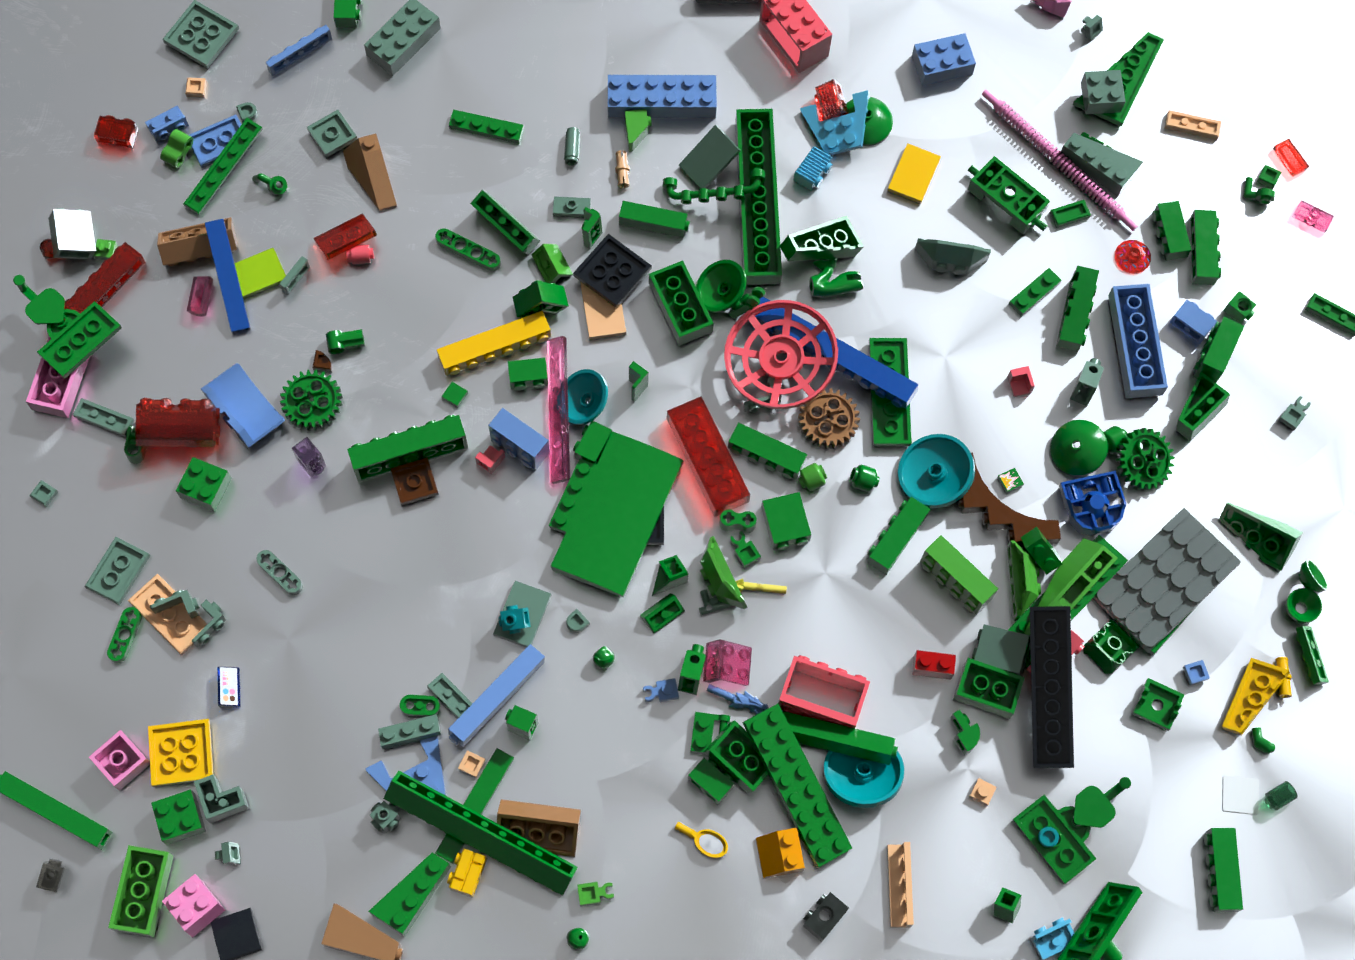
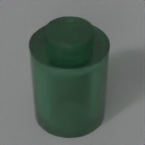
[1264,781,1298,810]

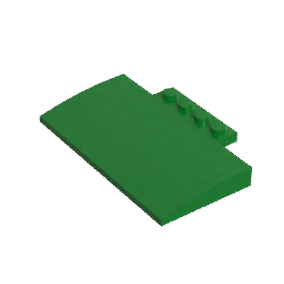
[549,431,684,597]

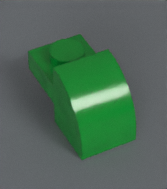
[950,710,980,755]

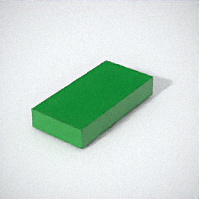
[1049,200,1091,228]

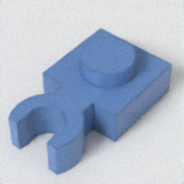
[643,678,679,702]

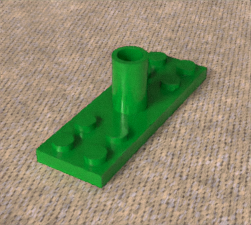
[1058,882,1143,960]

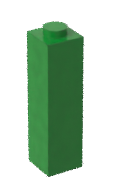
[619,201,690,238]

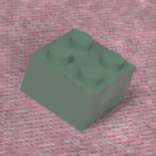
[1081,70,1126,114]

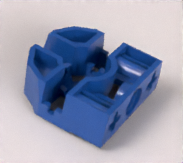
[1059,470,1126,536]

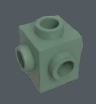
[370,801,401,833]

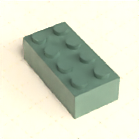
[364,0,441,76]

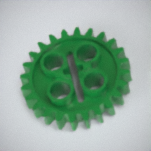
[280,370,343,430]
[1116,428,1175,490]

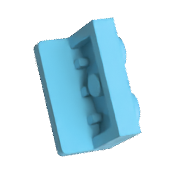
[1030,917,1075,960]

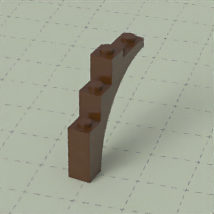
[957,452,1061,547]

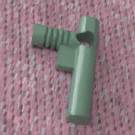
[699,590,732,615]

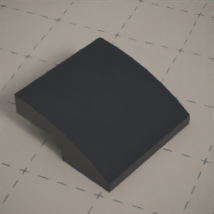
[211,908,262,960]

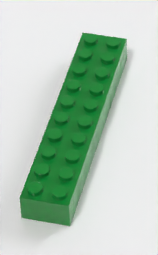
[735,109,782,285]

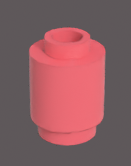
[346,244,374,265]

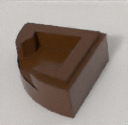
[312,350,332,372]

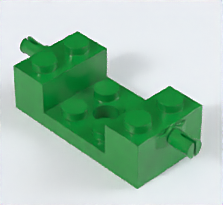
[967,156,1050,235]

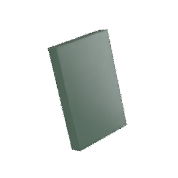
[679,125,741,188]
[84,537,151,606]
[493,581,552,647]

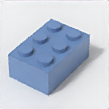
[912,33,976,86]
[488,408,550,470]

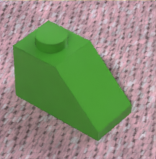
[625,109,652,152]

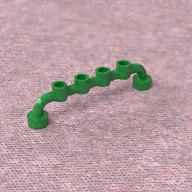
[663,169,765,205]

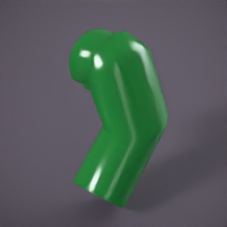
[1251,727,1275,754]

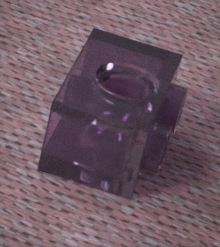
[292,437,326,477]

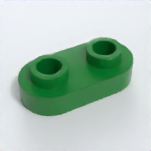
[400,695,440,717]

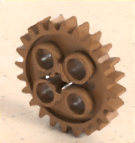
[798,388,860,449]

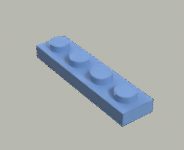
[266,25,332,76]

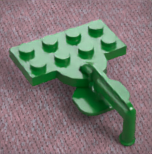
[13,275,122,379]
[1013,777,1131,884]

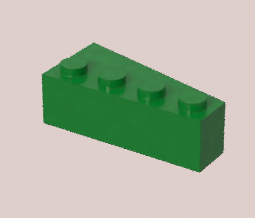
[368,852,451,936]

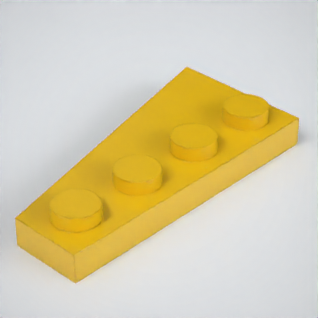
[1222,658,1290,736]

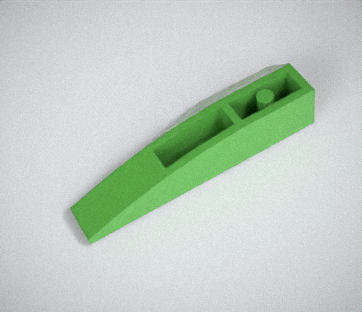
[1024,538,1118,635]

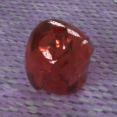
[40,239,54,259]

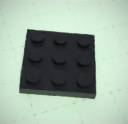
[573,234,652,308]

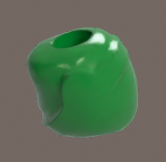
[593,646,615,669]
[566,928,589,949]

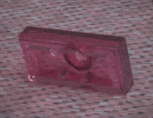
[1292,200,1334,233]

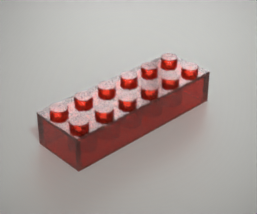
[666,396,750,517]

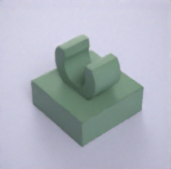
[1082,15,1103,40]
[215,842,241,865]

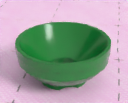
[1299,559,1328,593]
[1286,588,1322,623]

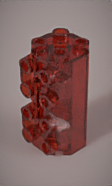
[135,398,220,447]

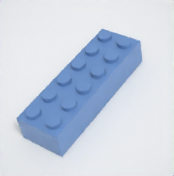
[608,75,717,118]
[1108,284,1168,398]

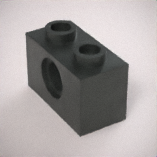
[803,892,849,942]

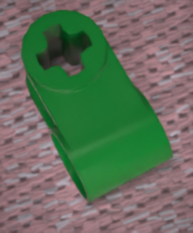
[124,425,150,464]

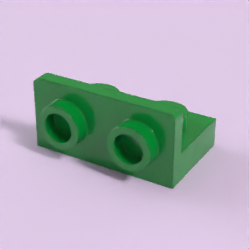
[582,207,603,249]

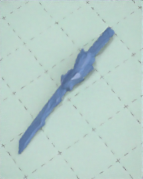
[706,684,783,715]

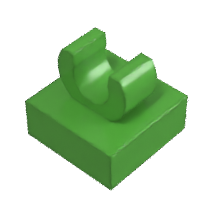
[93,239,117,261]

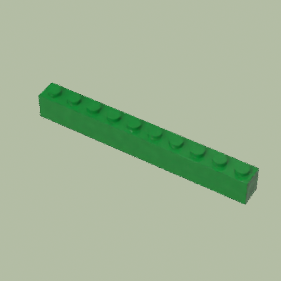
[383,771,578,896]

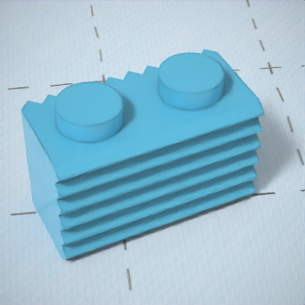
[793,146,833,191]

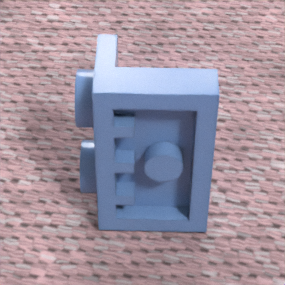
[145,106,189,142]

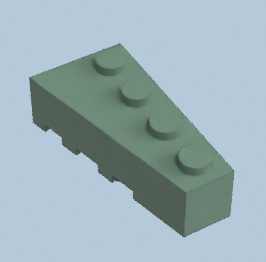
[1061,133,1143,197]

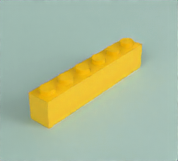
[437,311,551,376]

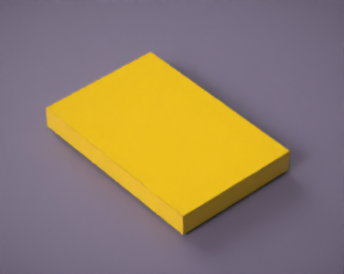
[887,143,941,204]

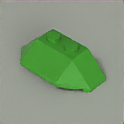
[700,536,748,609]
[1007,541,1041,621]

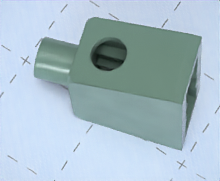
[1070,358,1104,406]

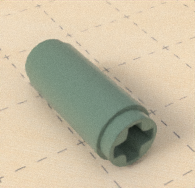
[564,127,580,165]

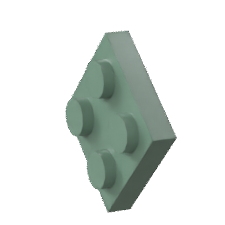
[307,110,357,158]

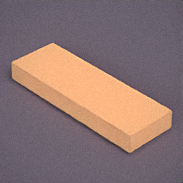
[1164,110,1222,140]

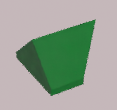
[652,555,688,596]

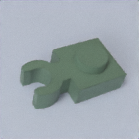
[1278,396,1311,430]

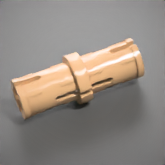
[615,150,630,188]

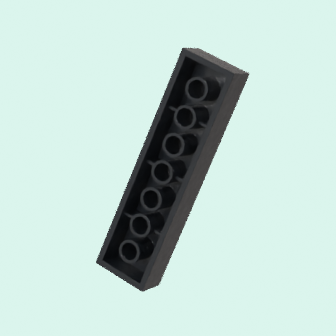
[1030,606,1074,768]

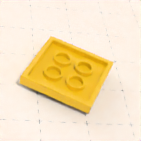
[148,719,214,787]

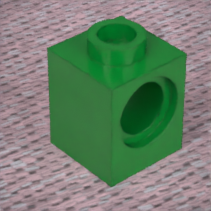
[1223,291,1257,324]

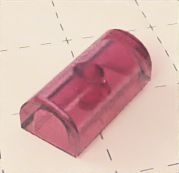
[187,276,213,316]

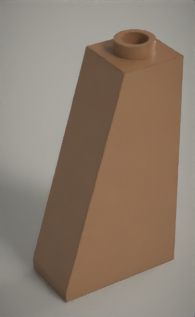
[321,903,403,960]

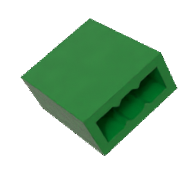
[761,492,811,550]

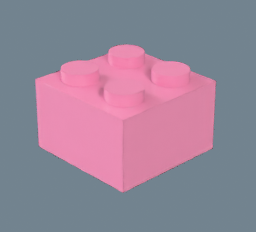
[89,730,150,791]
[162,874,225,938]

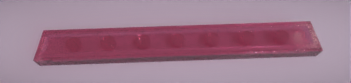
[547,336,570,484]

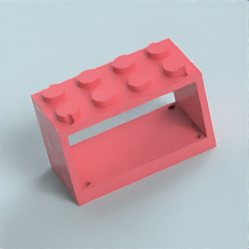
[759,0,832,73]
[778,655,870,728]

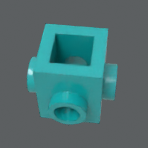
[498,605,531,634]

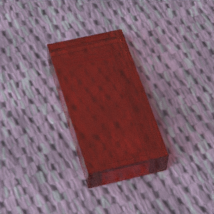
[1273,138,1309,177]

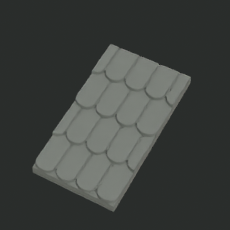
[1093,508,1241,653]

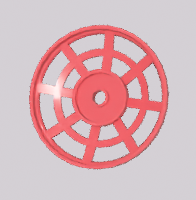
[724,300,838,409]

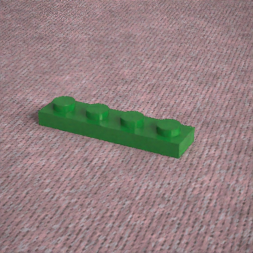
[449,109,524,144]

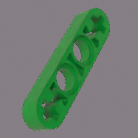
[435,228,501,271]

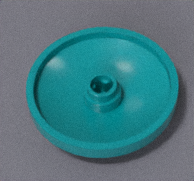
[898,434,975,508]
[823,751,904,808]

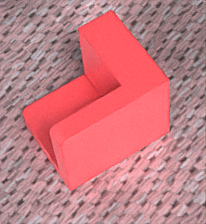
[1007,366,1035,397]
[475,446,505,474]

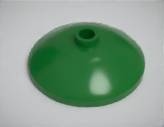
[840,97,893,146]
[696,260,747,313]
[1050,420,1108,476]

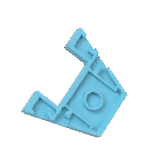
[800,90,870,156]

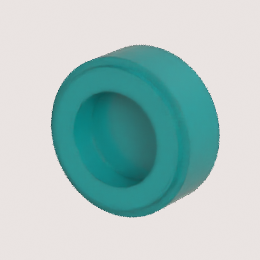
[1038,827,1059,848]

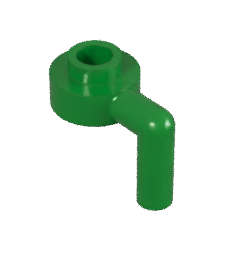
[252,173,287,195]
[1243,177,1275,204]

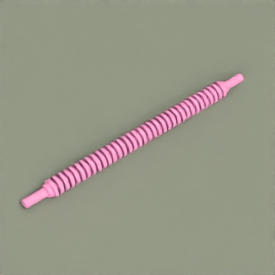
[981,89,1138,231]

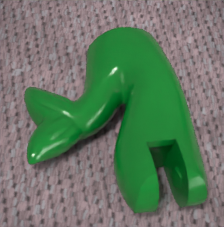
[809,258,863,297]

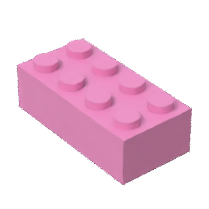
[26,336,90,418]

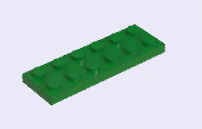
[869,338,912,446]

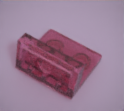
[703,639,752,686]

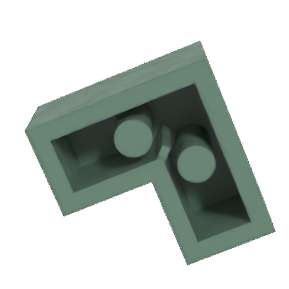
[194,774,249,823]

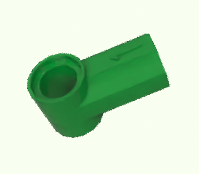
[326,329,365,354]

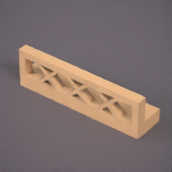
[887,842,914,928]

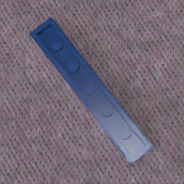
[205,218,250,332]

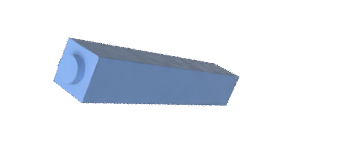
[448,644,545,747]

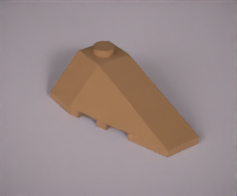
[343,134,397,211]

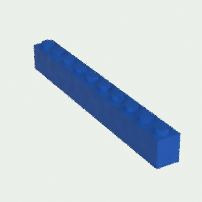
[748,297,919,409]

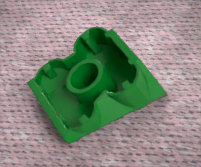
[1083,620,1139,674]

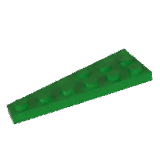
[1072,32,1164,127]

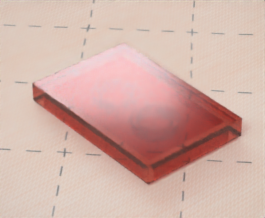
[313,213,377,260]

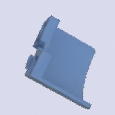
[201,363,285,448]

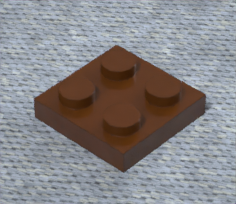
[390,458,439,505]

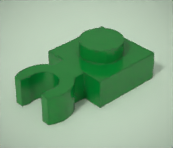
[730,531,761,568]

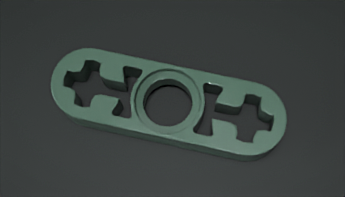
[256,550,303,595]

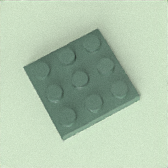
[163,0,239,68]

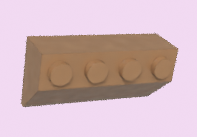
[157,217,237,266]
[497,799,581,857]

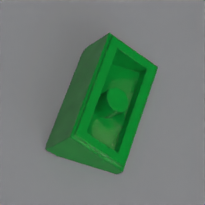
[640,593,685,633]

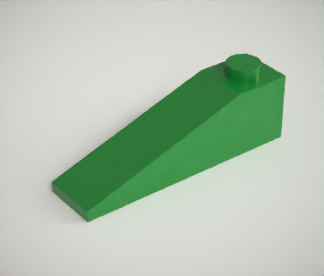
[1219,502,1303,571]

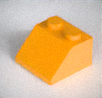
[756,828,805,878]

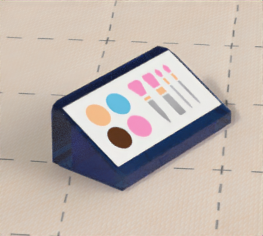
[217,667,241,708]

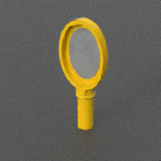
[674,822,728,859]

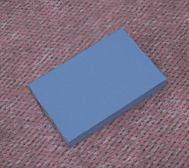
[189,115,252,168]

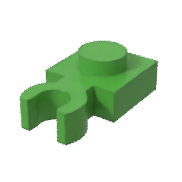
[577,882,614,906]

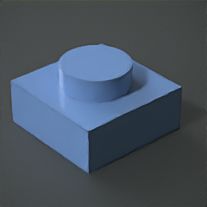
[1183,660,1210,685]

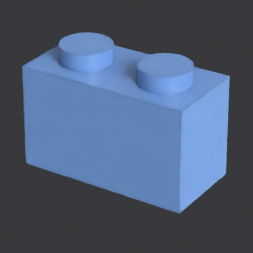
[1170,300,1217,344]

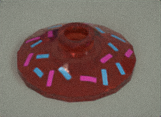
[1115,240,1151,274]

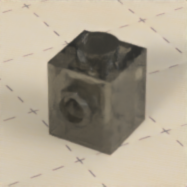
[36,859,66,892]

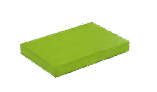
[235,248,286,299]

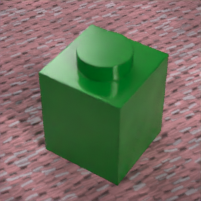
[994,887,1022,923]

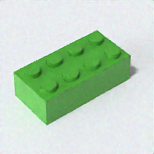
[920,535,998,615]
[108,845,174,938]

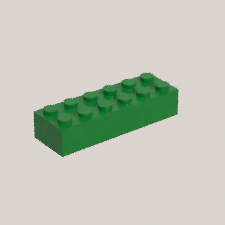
[347,415,468,482]

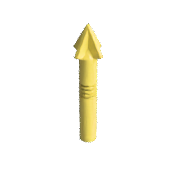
[735,578,787,594]

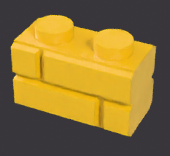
[447,848,487,897]

